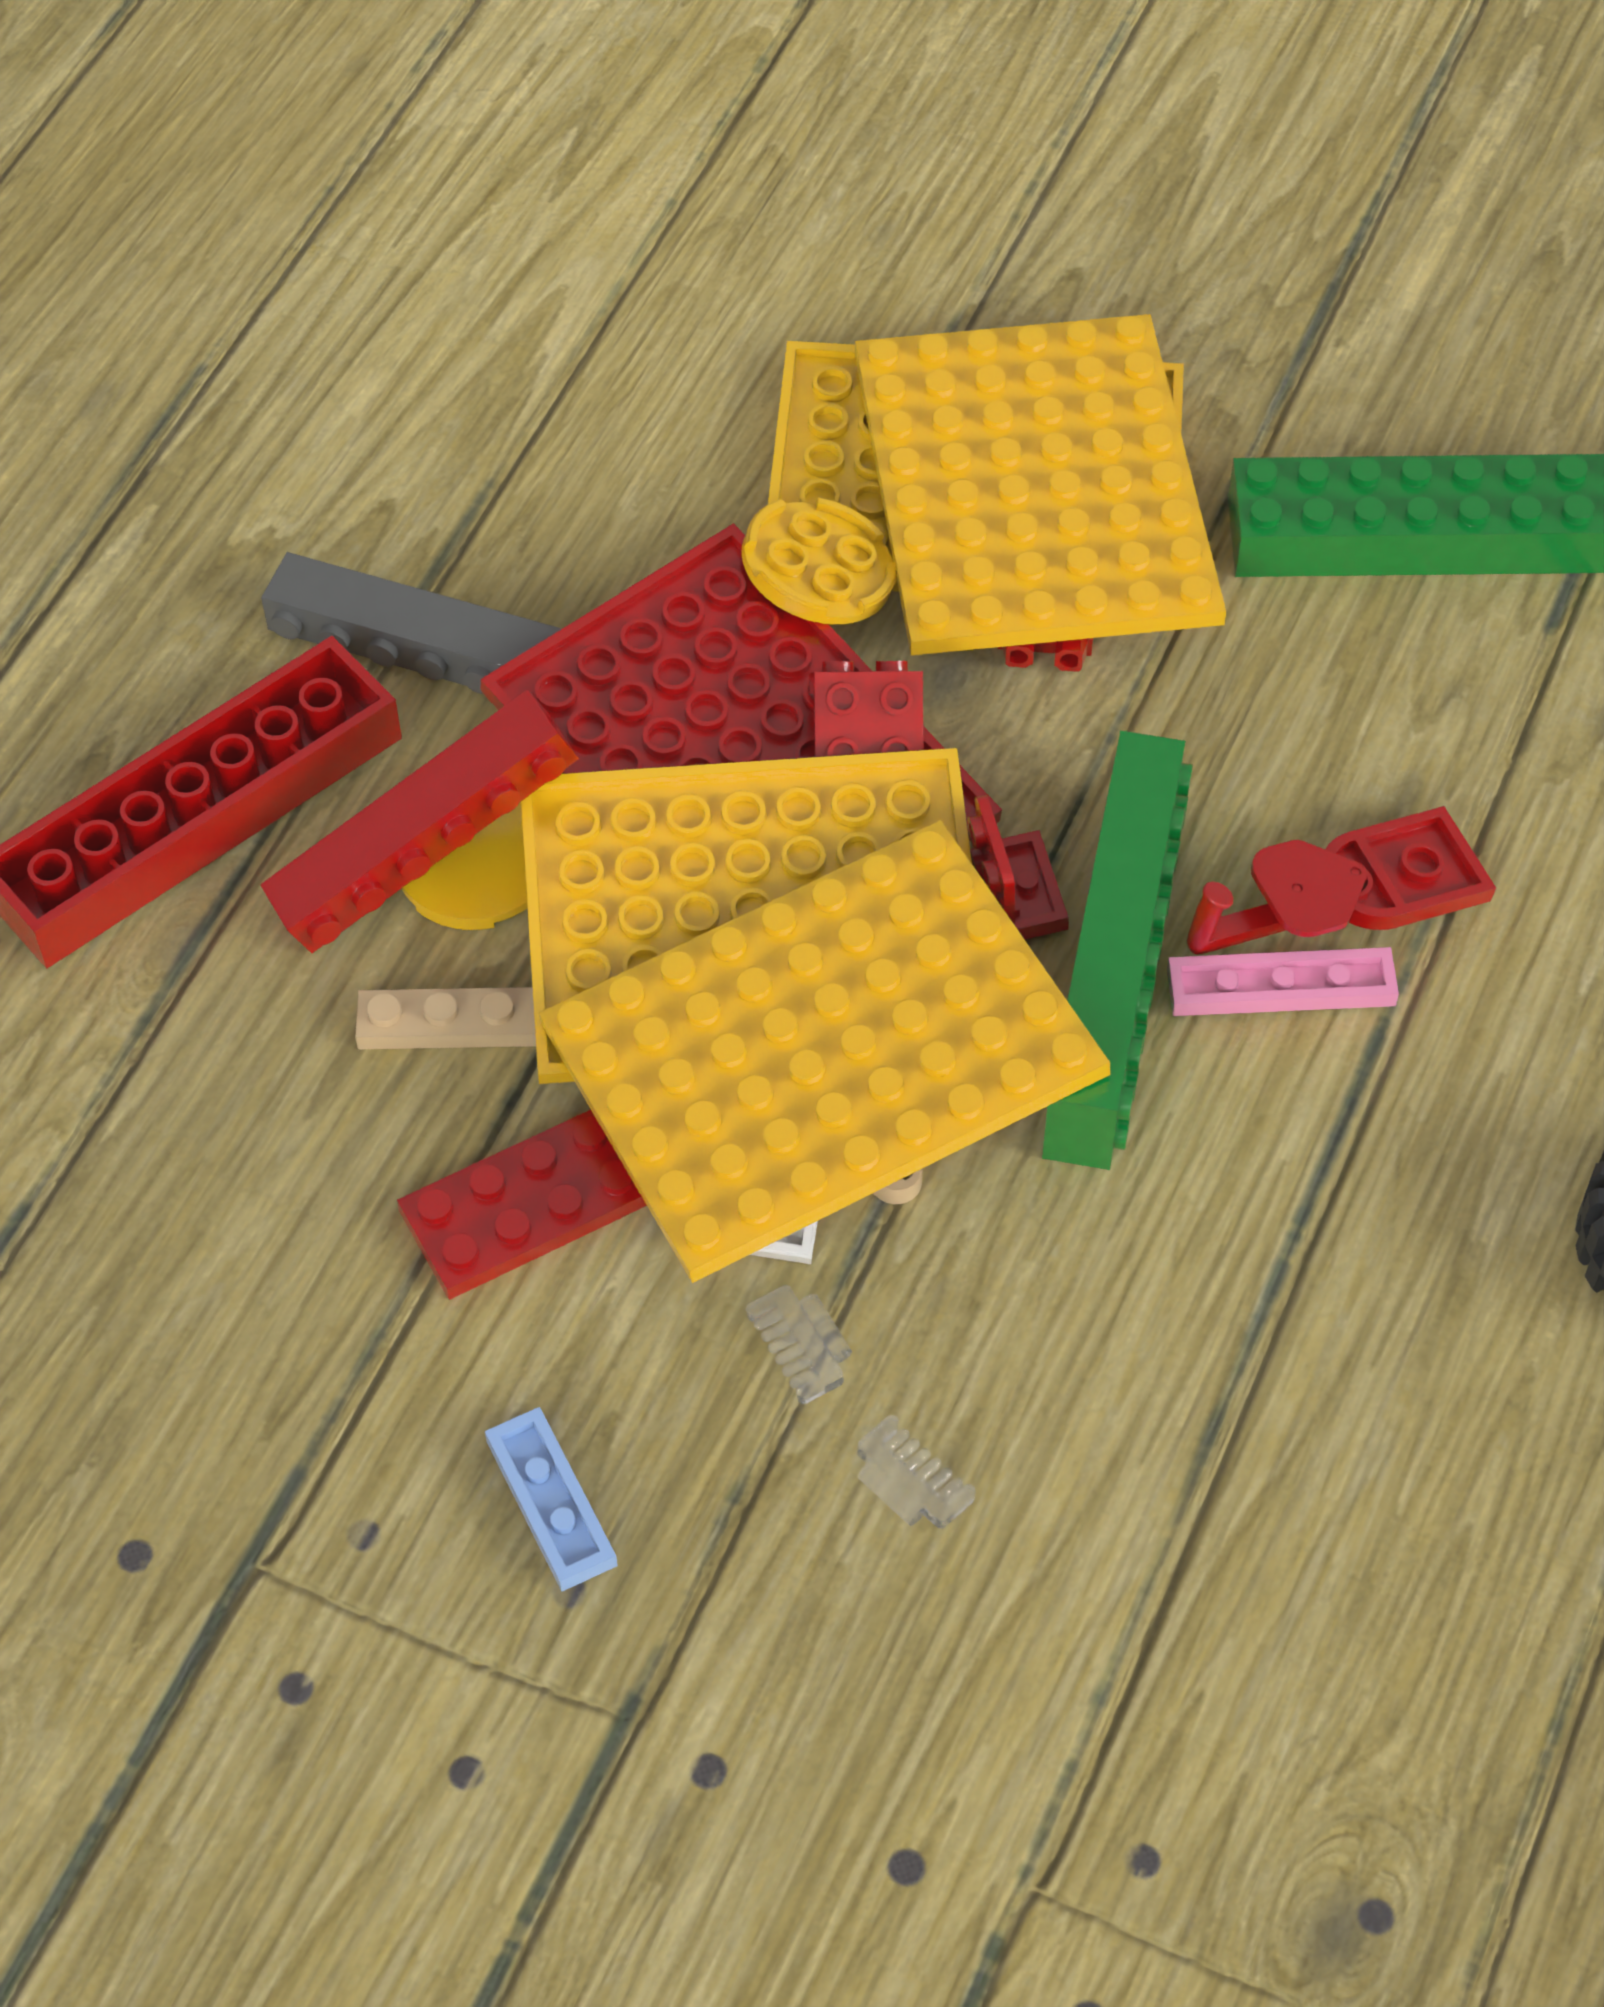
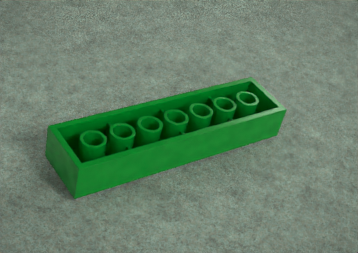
[1228,454,1604,577]
[1042,730,1193,1170]

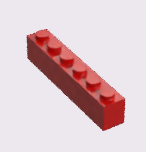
[260,689,579,953]

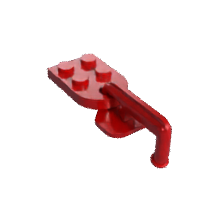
[1186,806,1496,955]

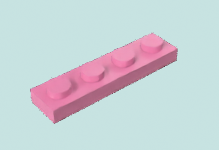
[1167,947,1399,1016]

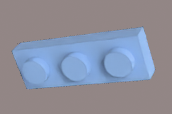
[485,1407,618,1592]

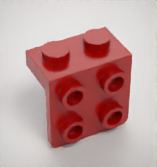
[809,661,924,757]
[967,795,1069,940]

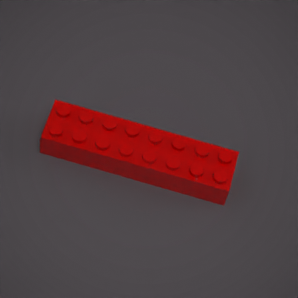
[0,635,402,969]

